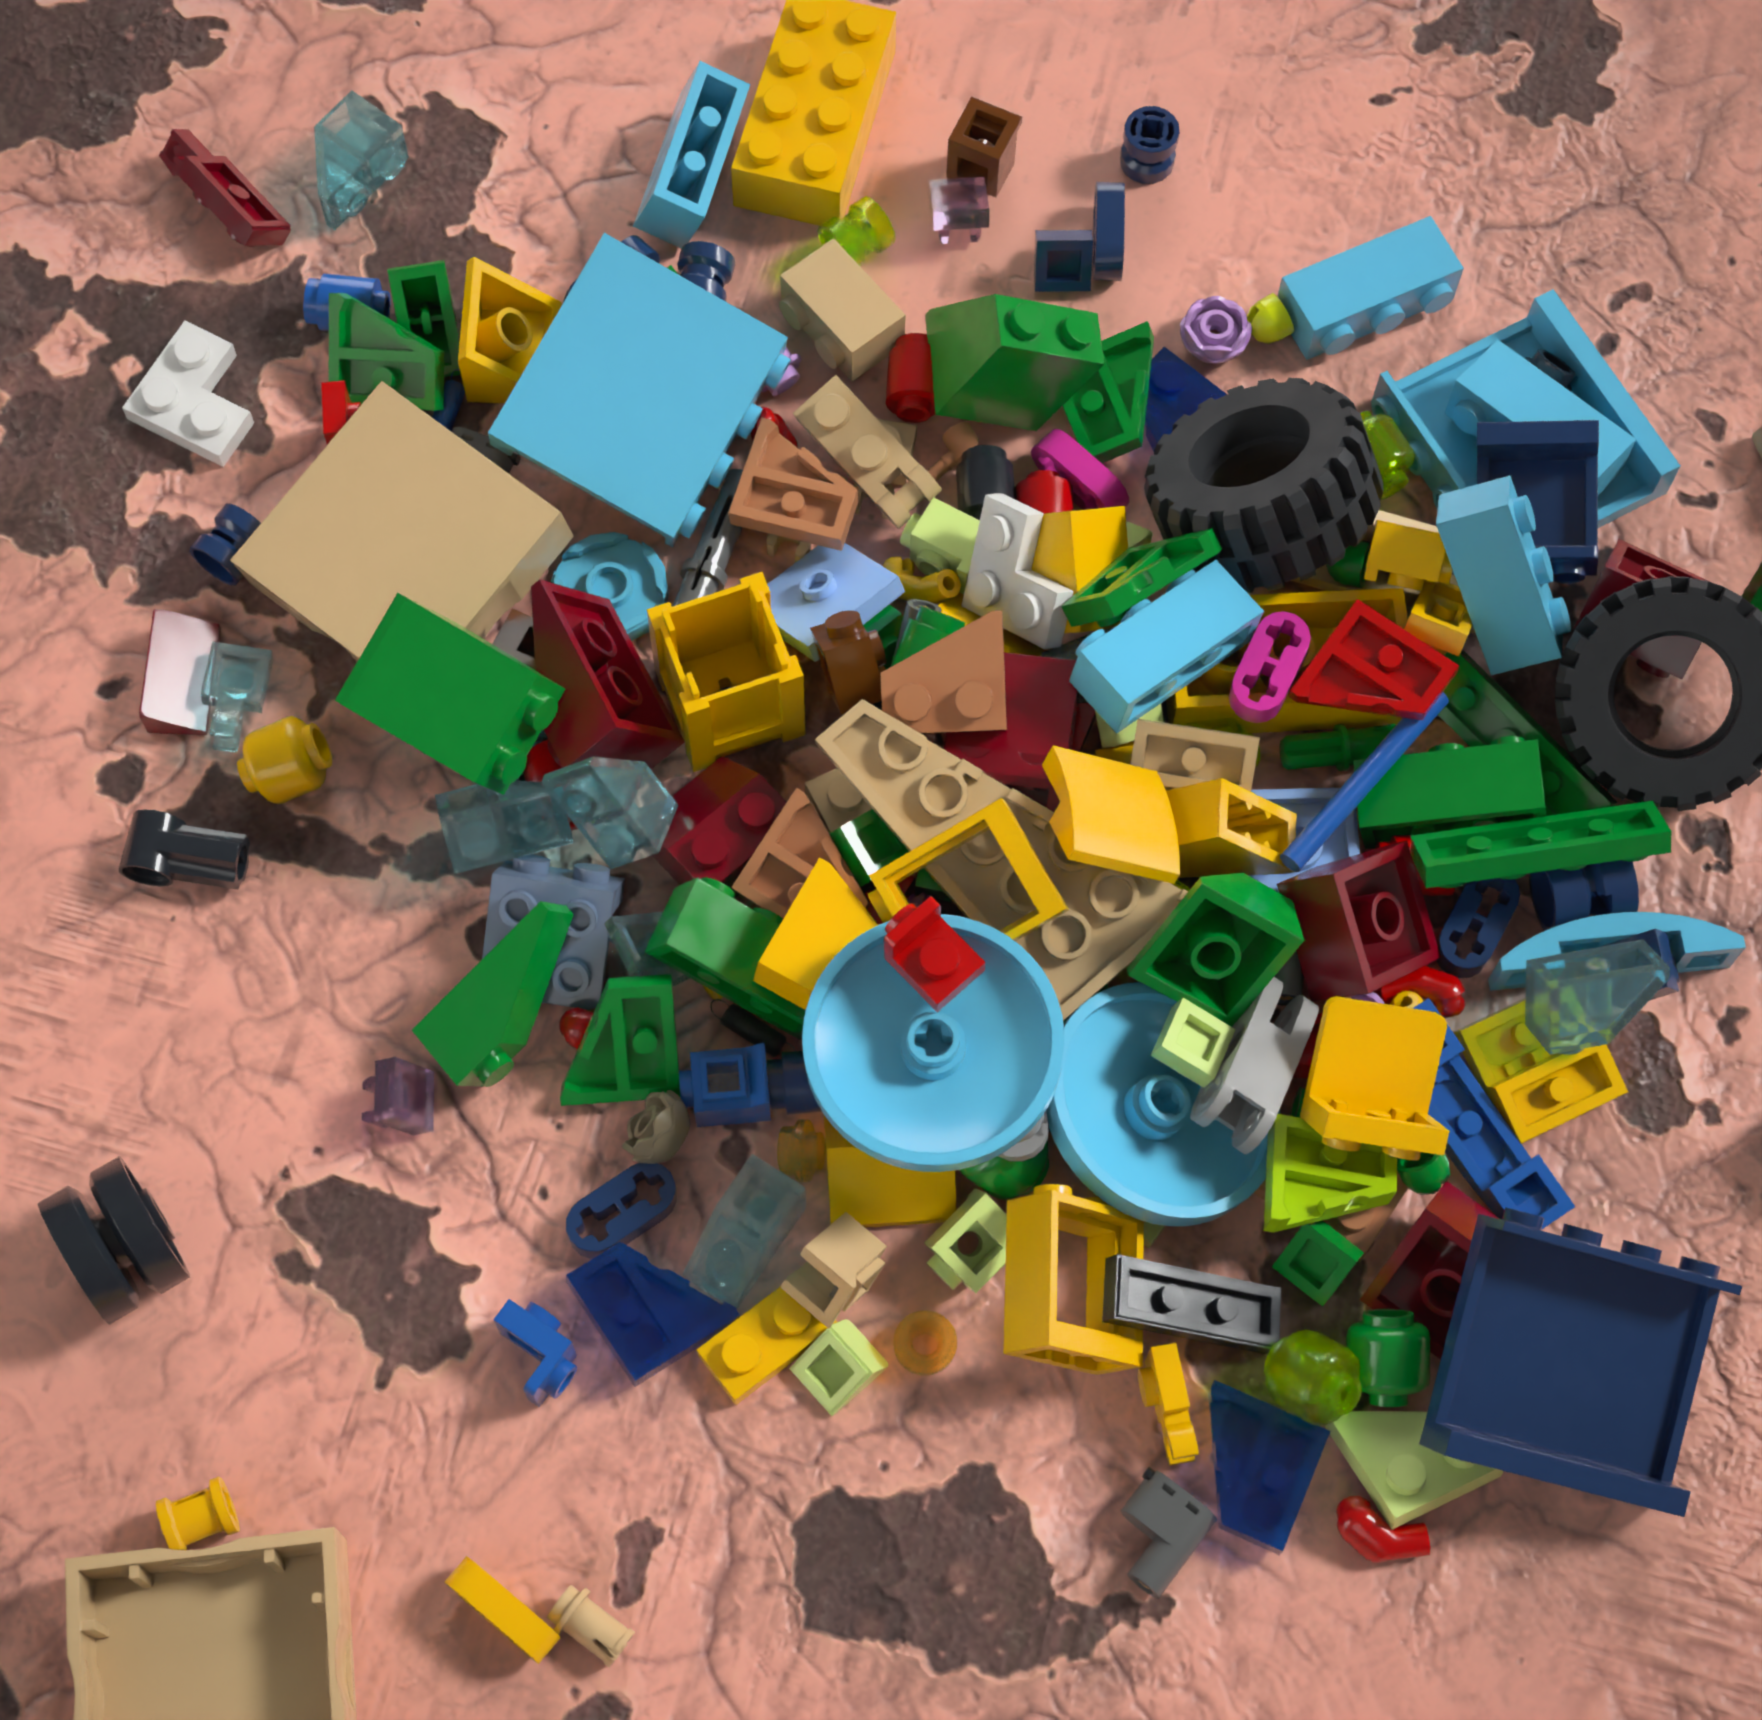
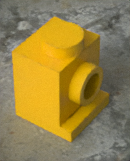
[1363,520,1453,591]

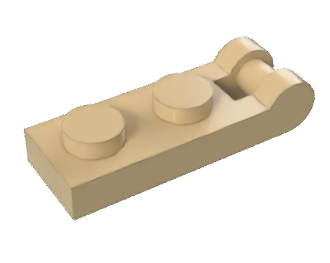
[793,375,942,529]

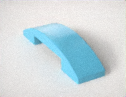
[1488,912,1746,991]

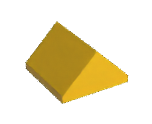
[458,257,562,403]
[1017,506,1133,636]
[823,1114,956,1228]

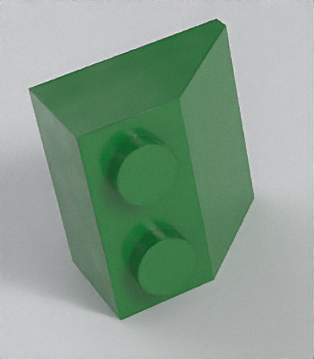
[1127,873,1304,1027]

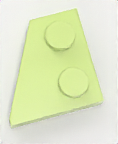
[1325,1411,1504,1529]

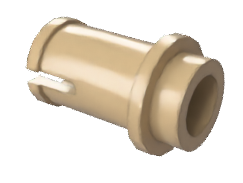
[546,1585,635,1668]

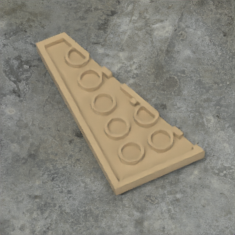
[815,699,1188,1021]

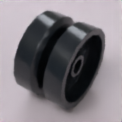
[37,1156,190,1325]

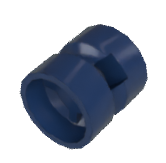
[1529,860,1639,931]

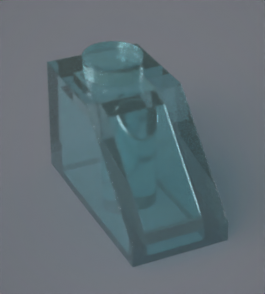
[1525,939,1670,1055]

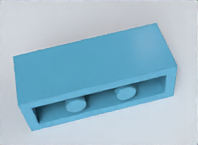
[633,61,751,249]
[1277,216,1464,360]
[1444,340,1636,496]
[1436,476,1571,675]
[1069,560,1264,734]

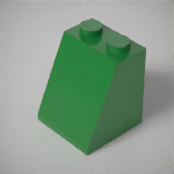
[925,294,1104,431]
[335,592,566,795]

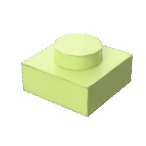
[1150,997,1235,1088]

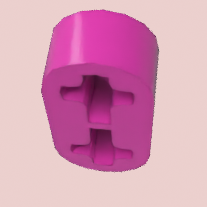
[1031,429,1130,510]
[1229,611,1311,723]

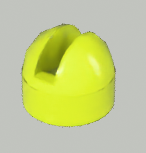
[1247,293,1294,344]

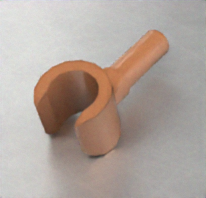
[927,421,979,481]

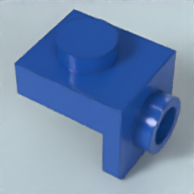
[493,1299,577,1407]

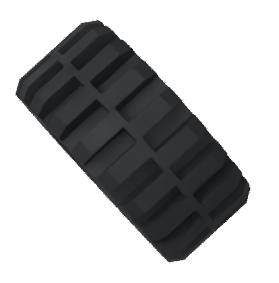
[1144,378,1383,593]
[1555,576,1762,811]

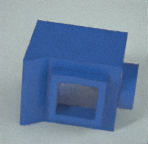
[679,1043,771,1127]

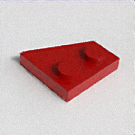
[1289,599,1459,720]

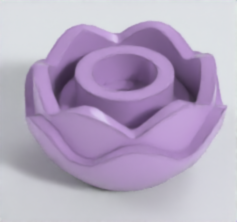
[1180,296,1252,364]

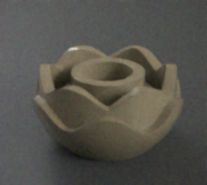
[622,1090,691,1164]

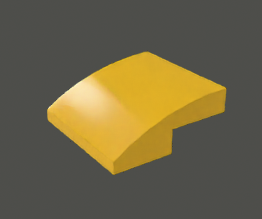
[1042,745,1180,884]
[1453,981,1628,1144]

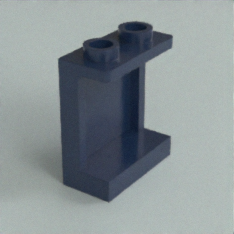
[1477,420,1599,584]

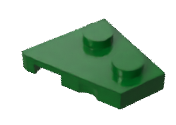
[328,293,444,411]
[1063,321,1154,464]
[1061,528,1222,627]
[560,974,681,1106]

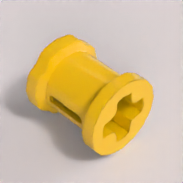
[155,1476,240,1550]

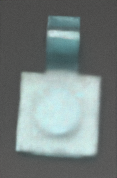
[200,641,273,753]

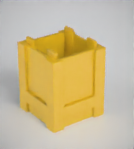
[647,572,805,773]

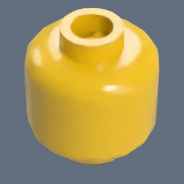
[237,716,332,804]

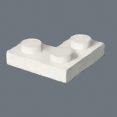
[122,321,254,467]
[962,493,1073,649]

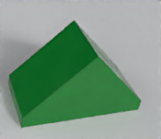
[387,260,461,377]

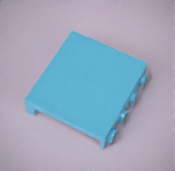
[488,233,791,548]
[1371,289,1681,528]

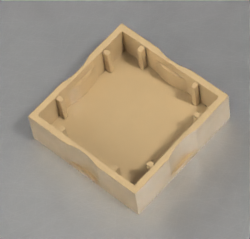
[230,381,574,662]
[65,1527,357,1720]

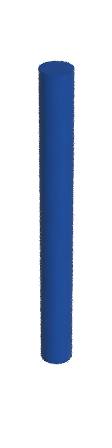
[1280,692,1449,872]

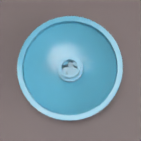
[802,914,1065,1172]
[1046,982,1281,1226]

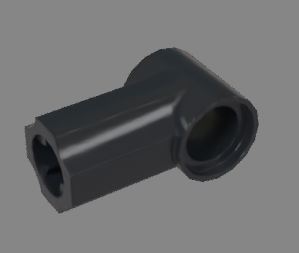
[119,809,250,890]

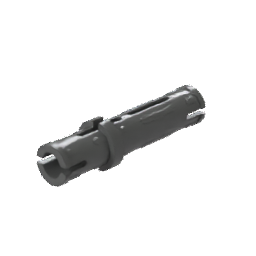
[672,469,743,607]

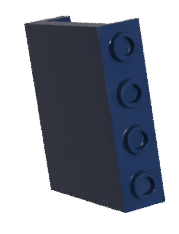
[1419,1207,1742,1517]

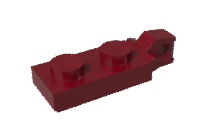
[159,129,291,247]

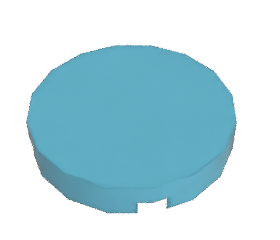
[551,532,669,641]

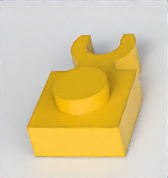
[1138,1343,1199,1466]

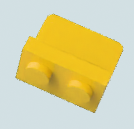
[1300,996,1450,1160]

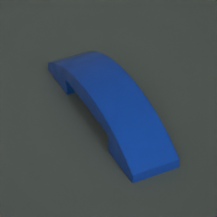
[1413,998,1575,1230]

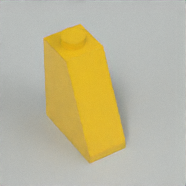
[1166,778,1297,878]
[753,857,878,1010]

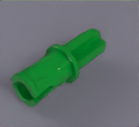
[1279,724,1396,771]

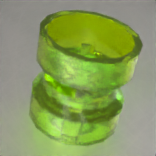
[817,196,896,266]

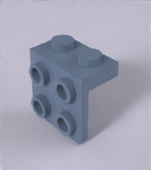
[482,854,625,1010]

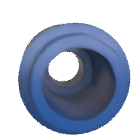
[303,273,391,331]

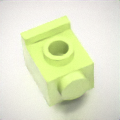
[900,497,980,594]
[924,1188,1007,1293]

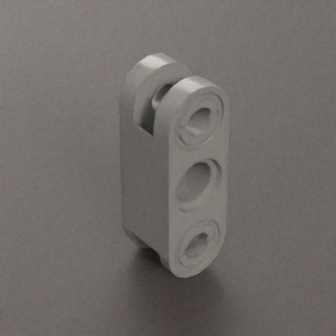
[1190,977,1319,1154]

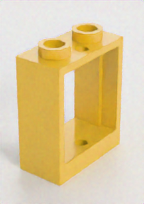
[868,798,1069,942]
[1003,1184,1144,1375]

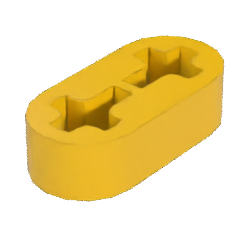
[444,1556,561,1664]

